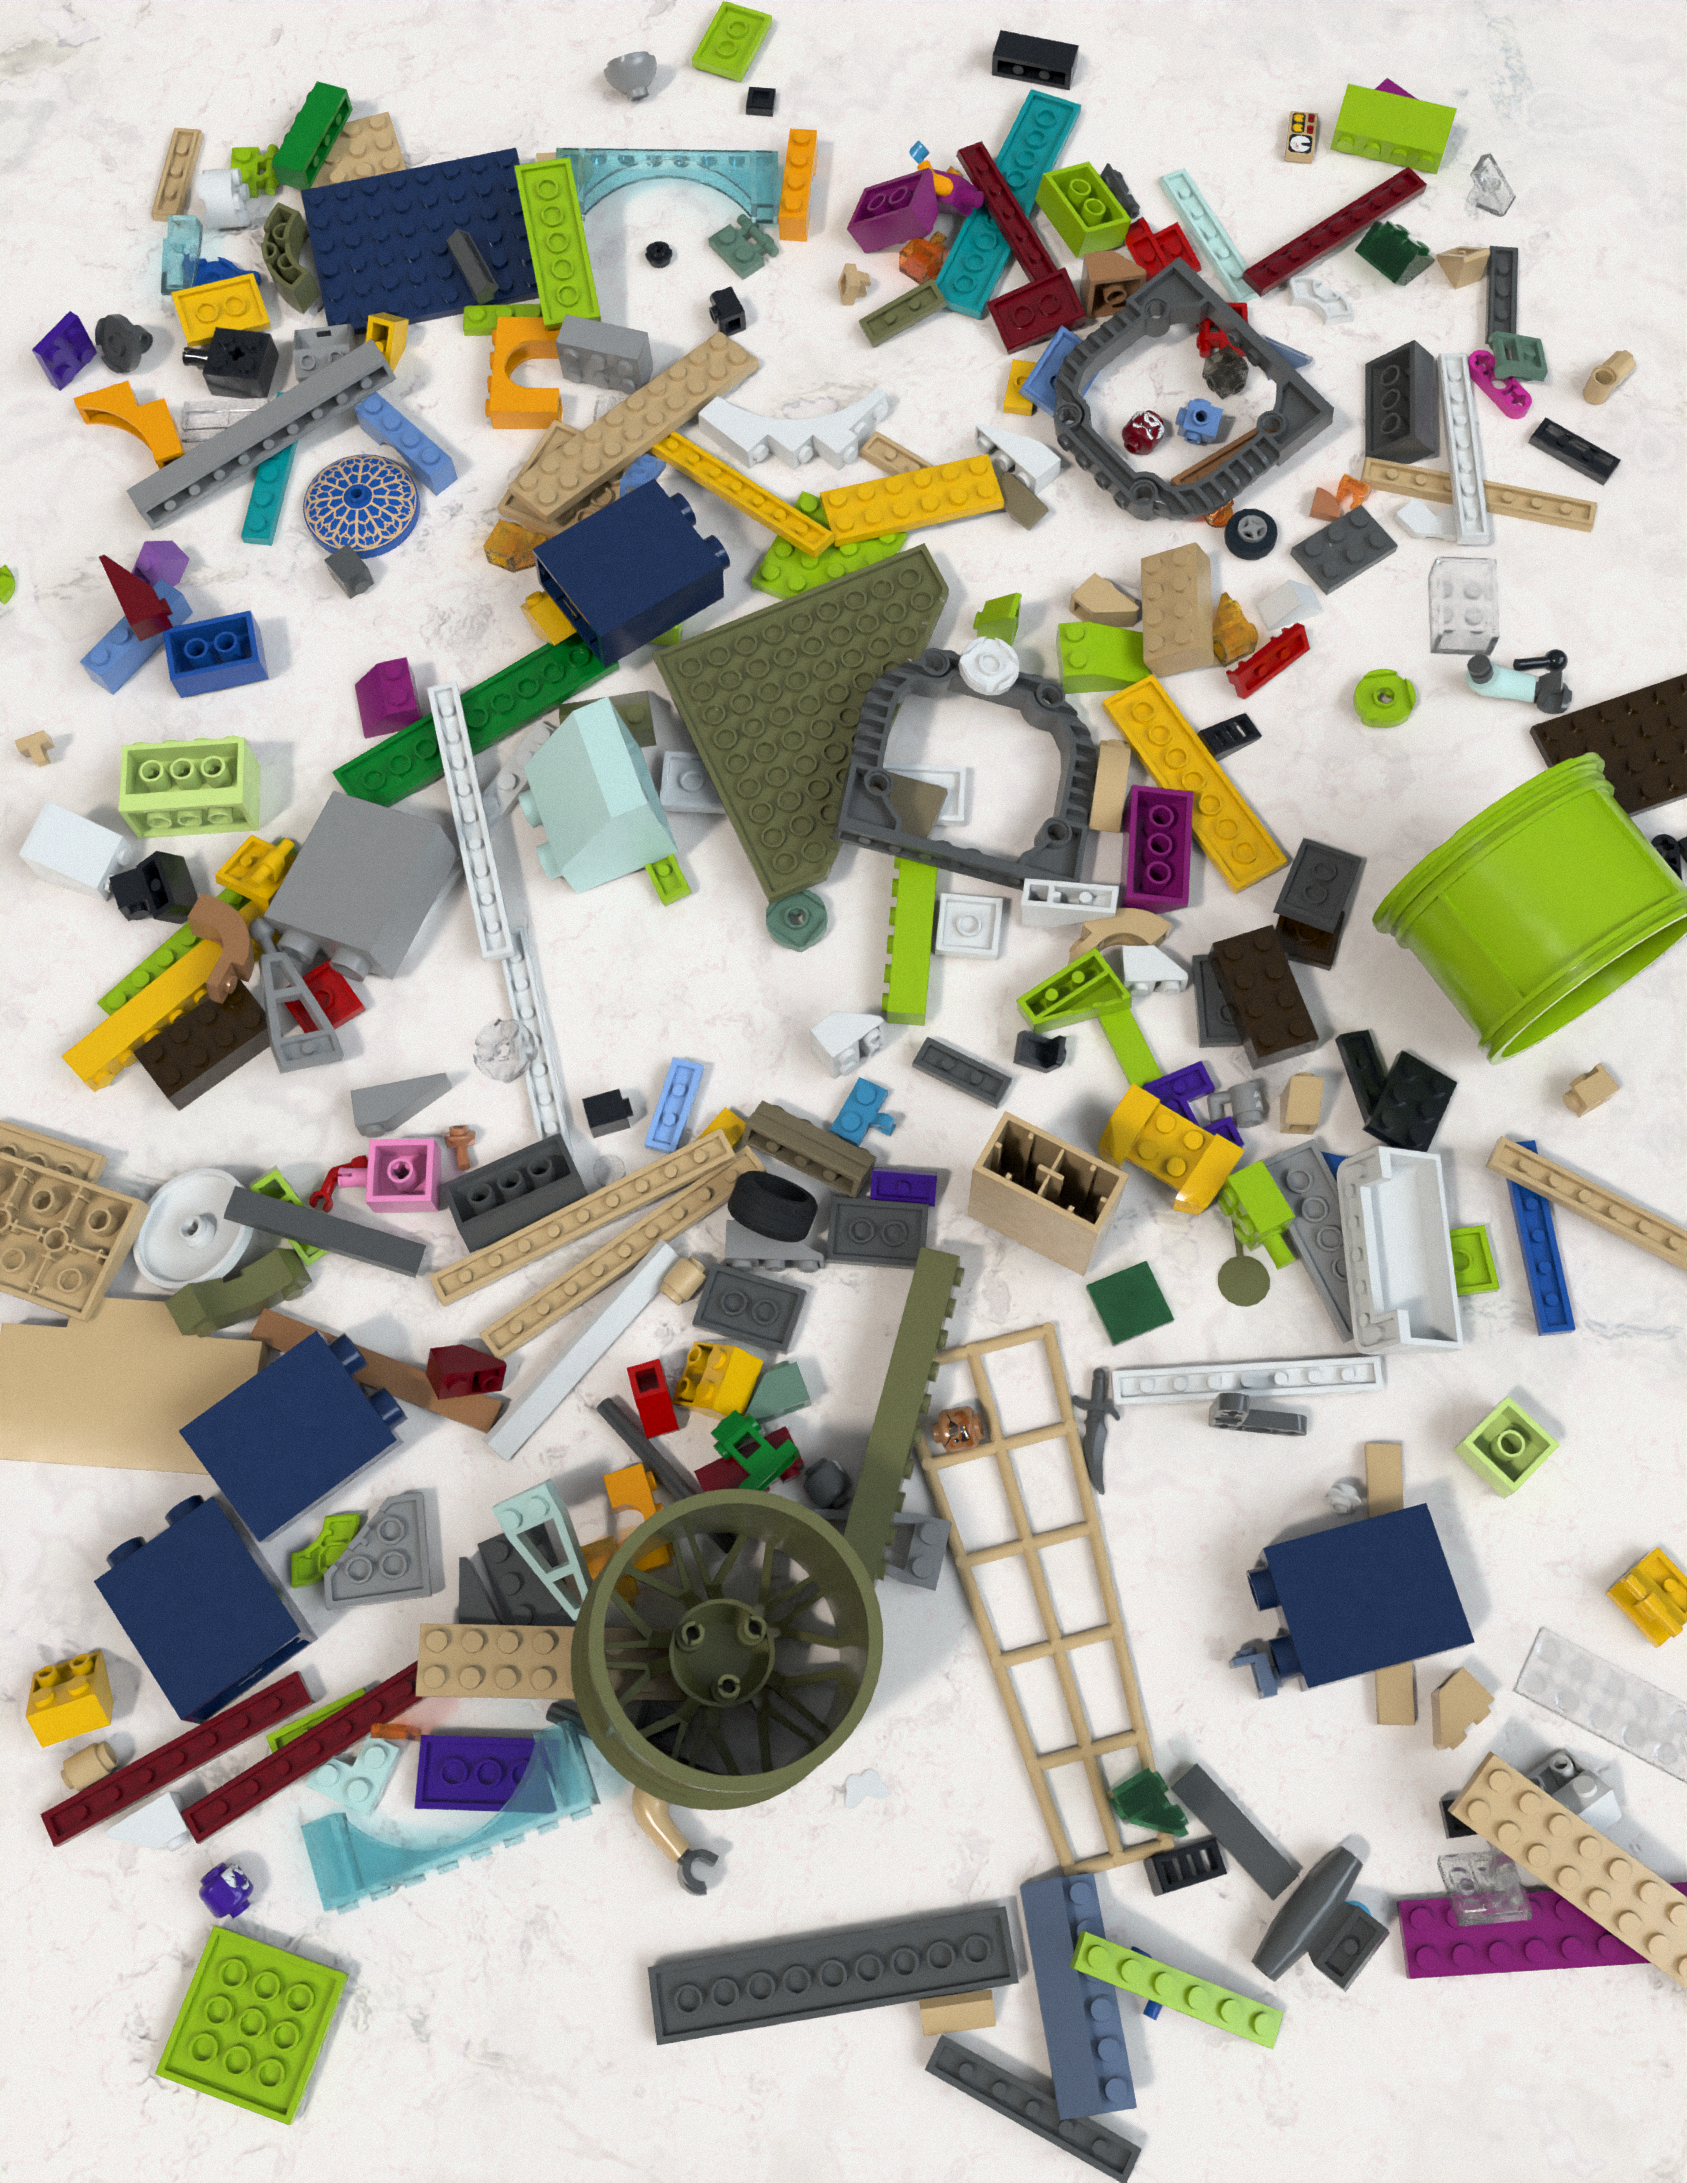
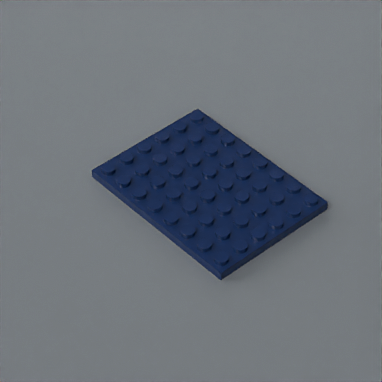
[301,148,539,336]

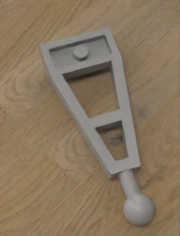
[249,917,344,1074]
[813,1509,952,1591]

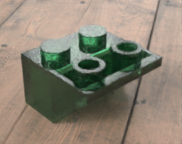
[1354,220,1435,286]
[1105,1767,1189,1839]

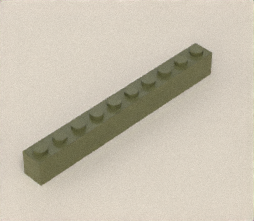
[843,1247,965,1588]

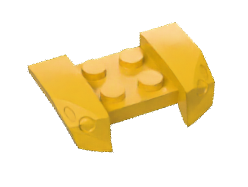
[1098,1083,1245,1215]

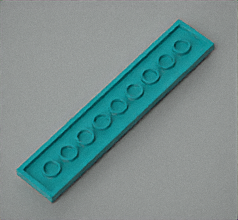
[935,89,1081,319]

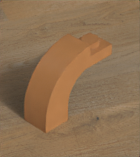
[187,893,254,1004]

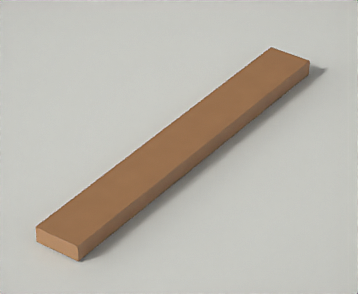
[249,1308,504,1434]

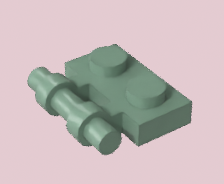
[708,214,779,280]

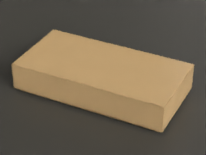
[919,1989,996,2036]

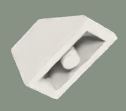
[105,1791,191,1852]

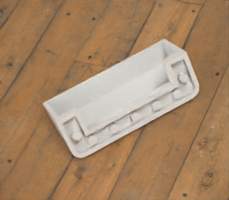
[1337,1146,1464,1355]

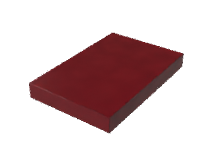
[987,267,1087,355]

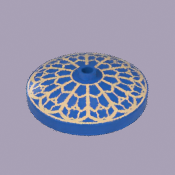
[303,454,420,559]

